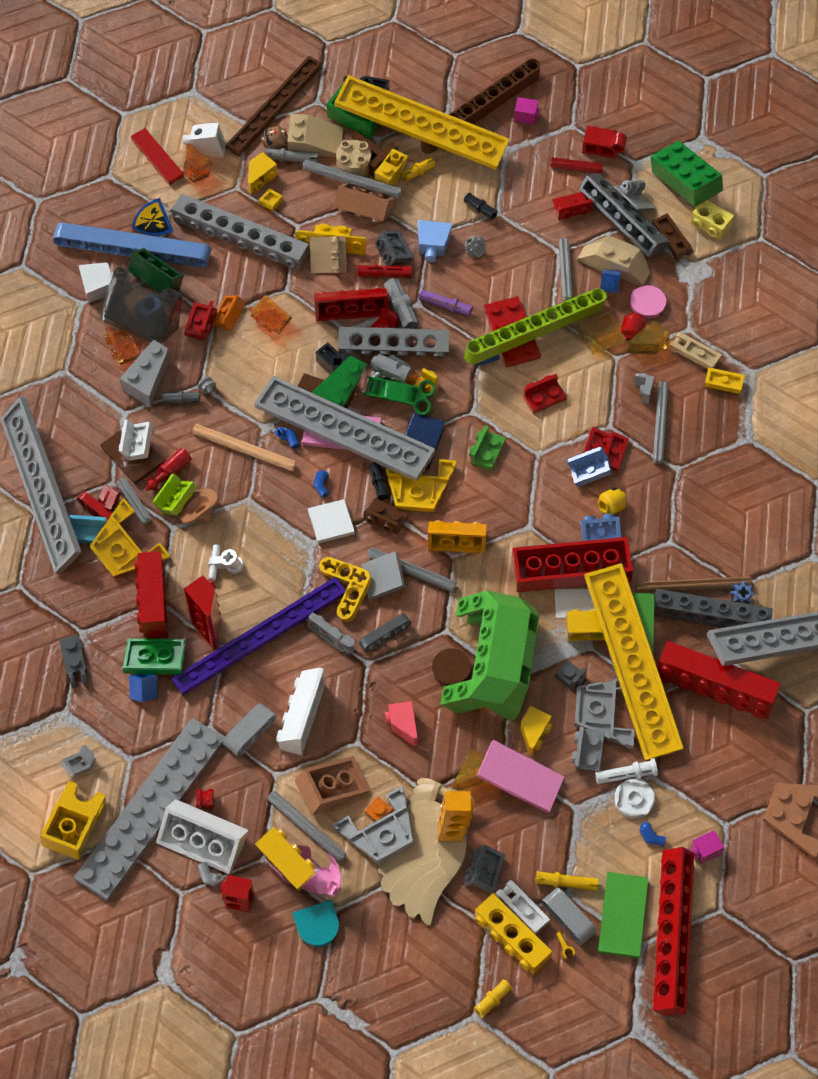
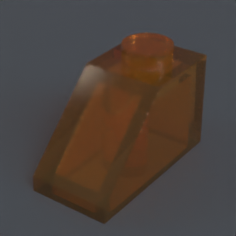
[182,143,212,183]

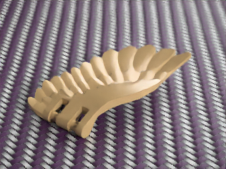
[378,778,473,926]

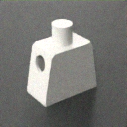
[183,123,227,158]
[79,263,123,303]

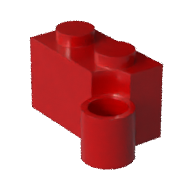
[582,125,627,159]

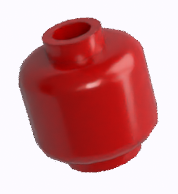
[620,313,646,342]

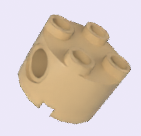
[336,140,371,176]

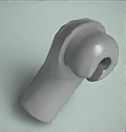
[197,862,224,887]

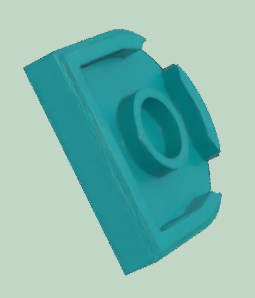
[292,900,339,947]

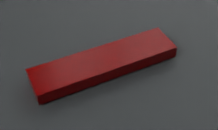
[131,128,184,185]

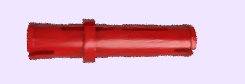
[358,264,412,278]

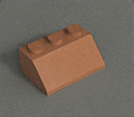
[333,183,397,223]

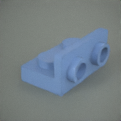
[579,514,621,541]

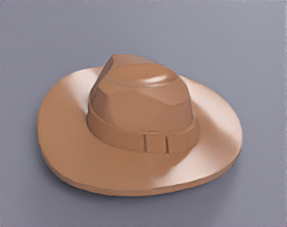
[178,488,219,524]

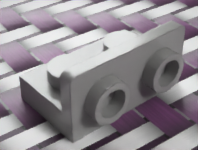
[572,727,605,772]

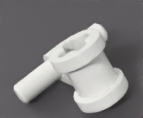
[208,545,244,581]

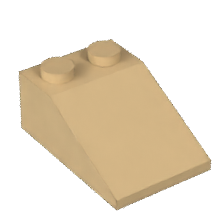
[287,114,343,157]

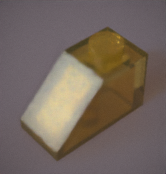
[627,320,670,354]
[453,749,485,791]

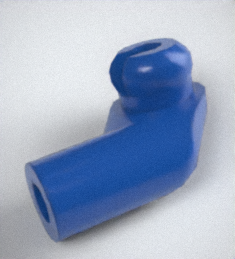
[275,427,300,449]
[313,470,329,498]
[639,822,666,847]

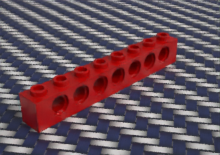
[653,847,695,1017]

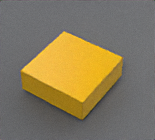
[259,188,284,211]

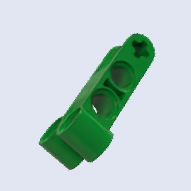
[363,376,438,416]

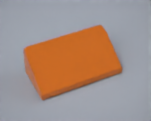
[211,295,245,331]

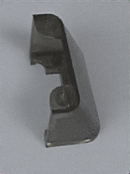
[101,266,183,344]

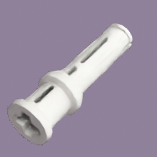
[595,758,658,785]

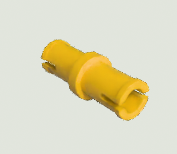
[401,157,436,182]
[474,979,512,1018]

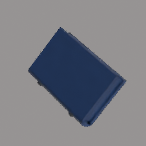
[405,413,445,470]

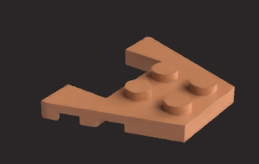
[763,783,818,860]

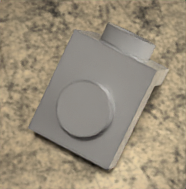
[61,745,96,779]

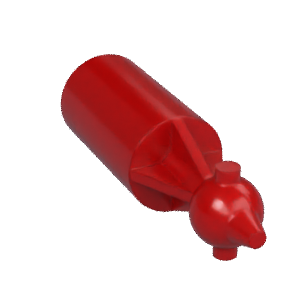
[145,448,192,491]

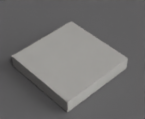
[361,551,405,600]

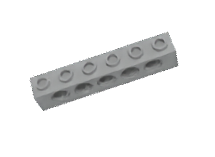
[338,327,449,357]

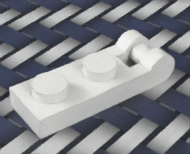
[495,880,550,935]

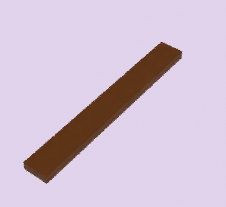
[225,56,323,157]

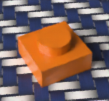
[365,797,393,822]

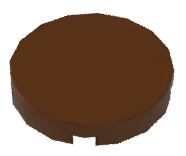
[432,648,471,685]

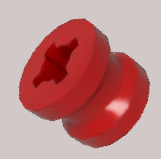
[196,789,214,809]

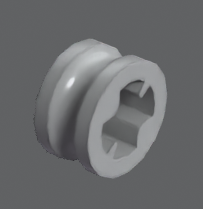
[197,376,216,395]

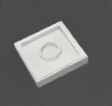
[308,499,355,544]

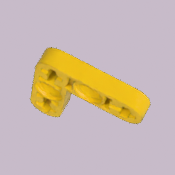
[319,557,372,623]

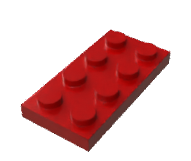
[484,296,541,368]

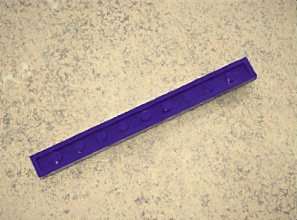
[171,577,346,696]

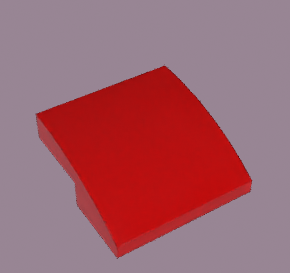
[582,427,629,471]

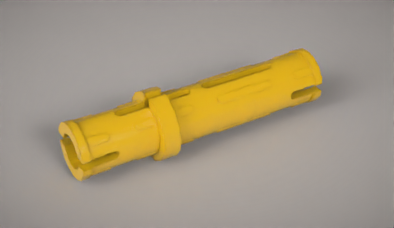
[535,871,599,891]

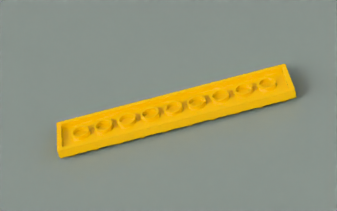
[334,75,510,170]
[584,563,684,761]

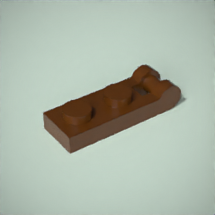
[652,213,693,261]

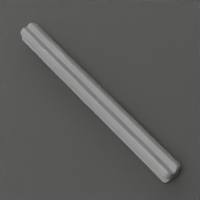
[303,159,402,198]

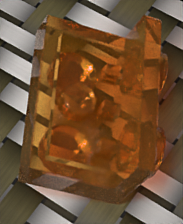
[248,295,292,334]
[104,326,140,365]

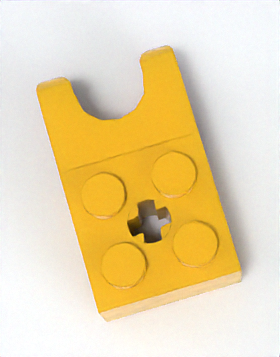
[40,781,106,860]

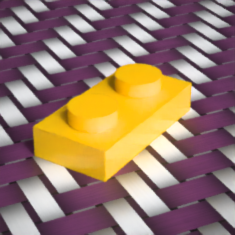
[704,367,745,394]

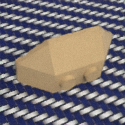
[577,235,650,287]

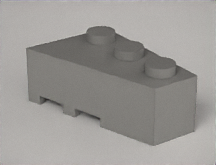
[120,340,170,408]

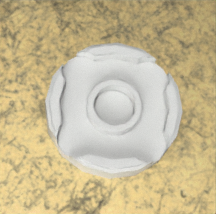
[614,779,655,819]

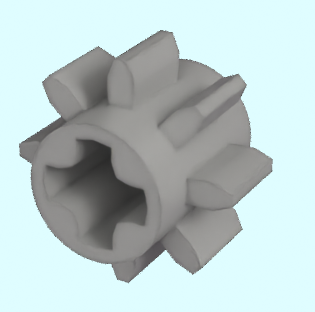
[465,235,487,258]

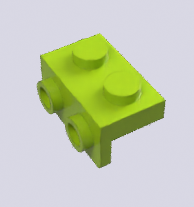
[153,474,197,516]

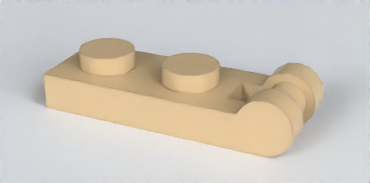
[668,332,722,369]

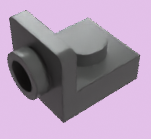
[555,661,587,691]

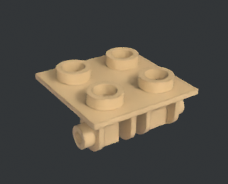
[310,236,347,273]

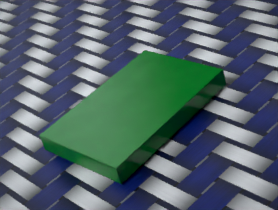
[122,638,187,674]

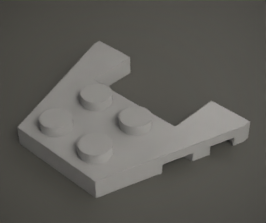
[574,678,635,749]
[333,786,414,865]

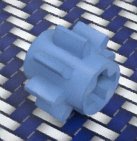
[729,581,755,604]

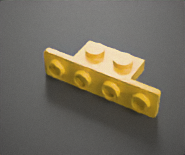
[295,224,367,255]

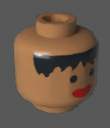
[261,126,288,150]

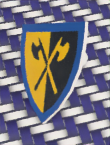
[132,198,174,236]

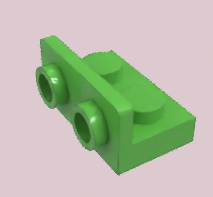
[469,425,506,471]

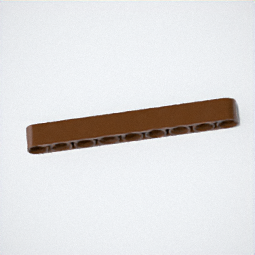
[420,59,540,154]

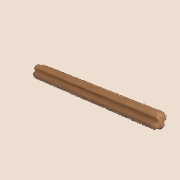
[637,576,753,593]

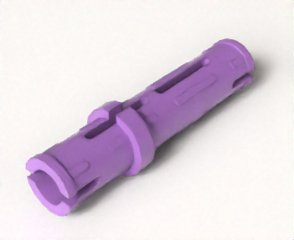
[419,289,473,317]

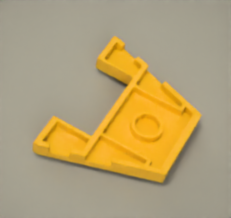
[385,459,456,512]
[89,498,171,578]

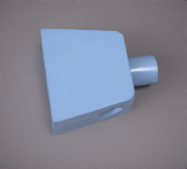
[418,220,452,262]

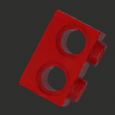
[220,875,255,913]

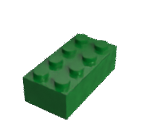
[650,140,723,207]

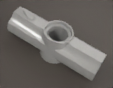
[384,278,418,329]

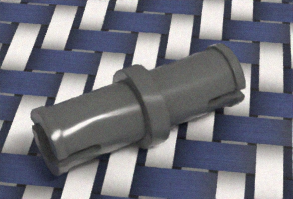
[162,390,201,405]

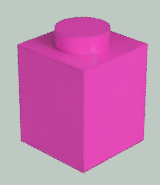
[514,97,541,125]
[690,830,724,864]

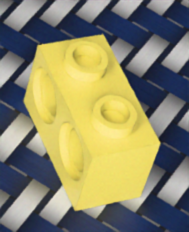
[691,200,734,240]

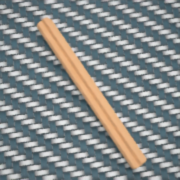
[192,424,296,471]

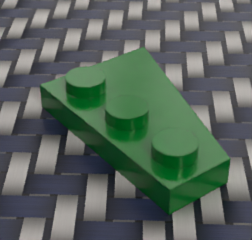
[311,355,368,408]

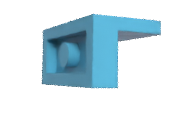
[69,515,107,544]

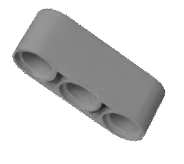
[222,703,277,757]
[541,887,597,945]

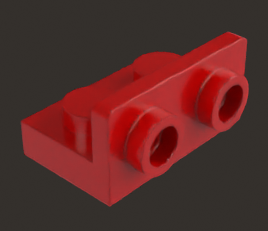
[552,192,593,220]
[523,374,566,414]

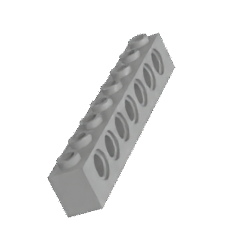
[172,194,309,270]

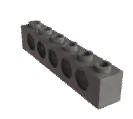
[579,173,670,257]
[654,589,773,628]

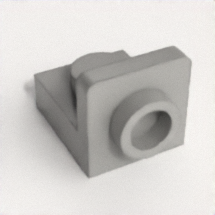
[634,373,654,405]

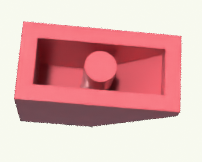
[385,701,418,746]

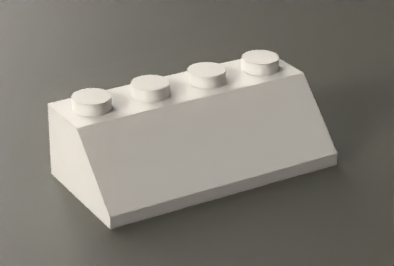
[276,668,325,755]
[156,799,248,874]

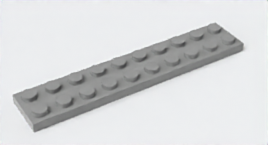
[254,376,435,481]
[0,397,81,574]
[74,718,225,901]

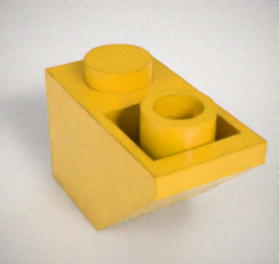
[375,149,408,186]
[248,152,278,195]
[520,705,553,756]

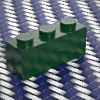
[127,248,184,298]

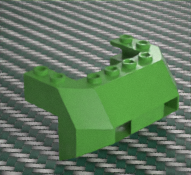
[440,591,539,722]

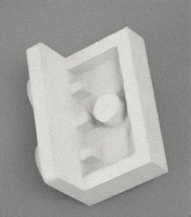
[119,419,153,461]

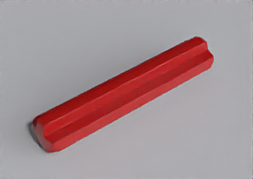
[550,157,603,174]

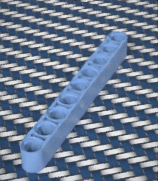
[53,223,212,268]

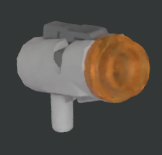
[367,354,419,385]

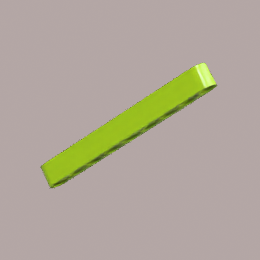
[464,288,607,364]

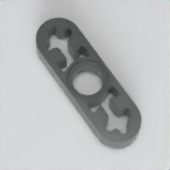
[359,613,411,652]

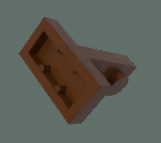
[352,132,398,178]

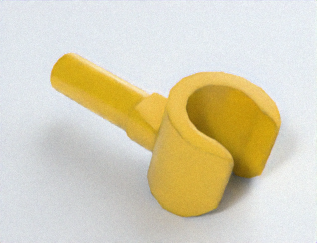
[556,932,575,960]

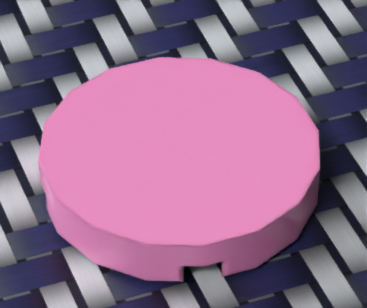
[630,285,666,319]

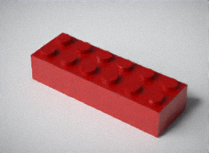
[512,537,633,593]
[657,640,781,719]

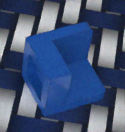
[129,674,158,702]

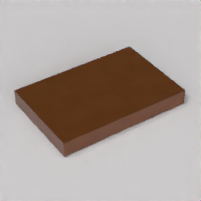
[100,429,165,485]

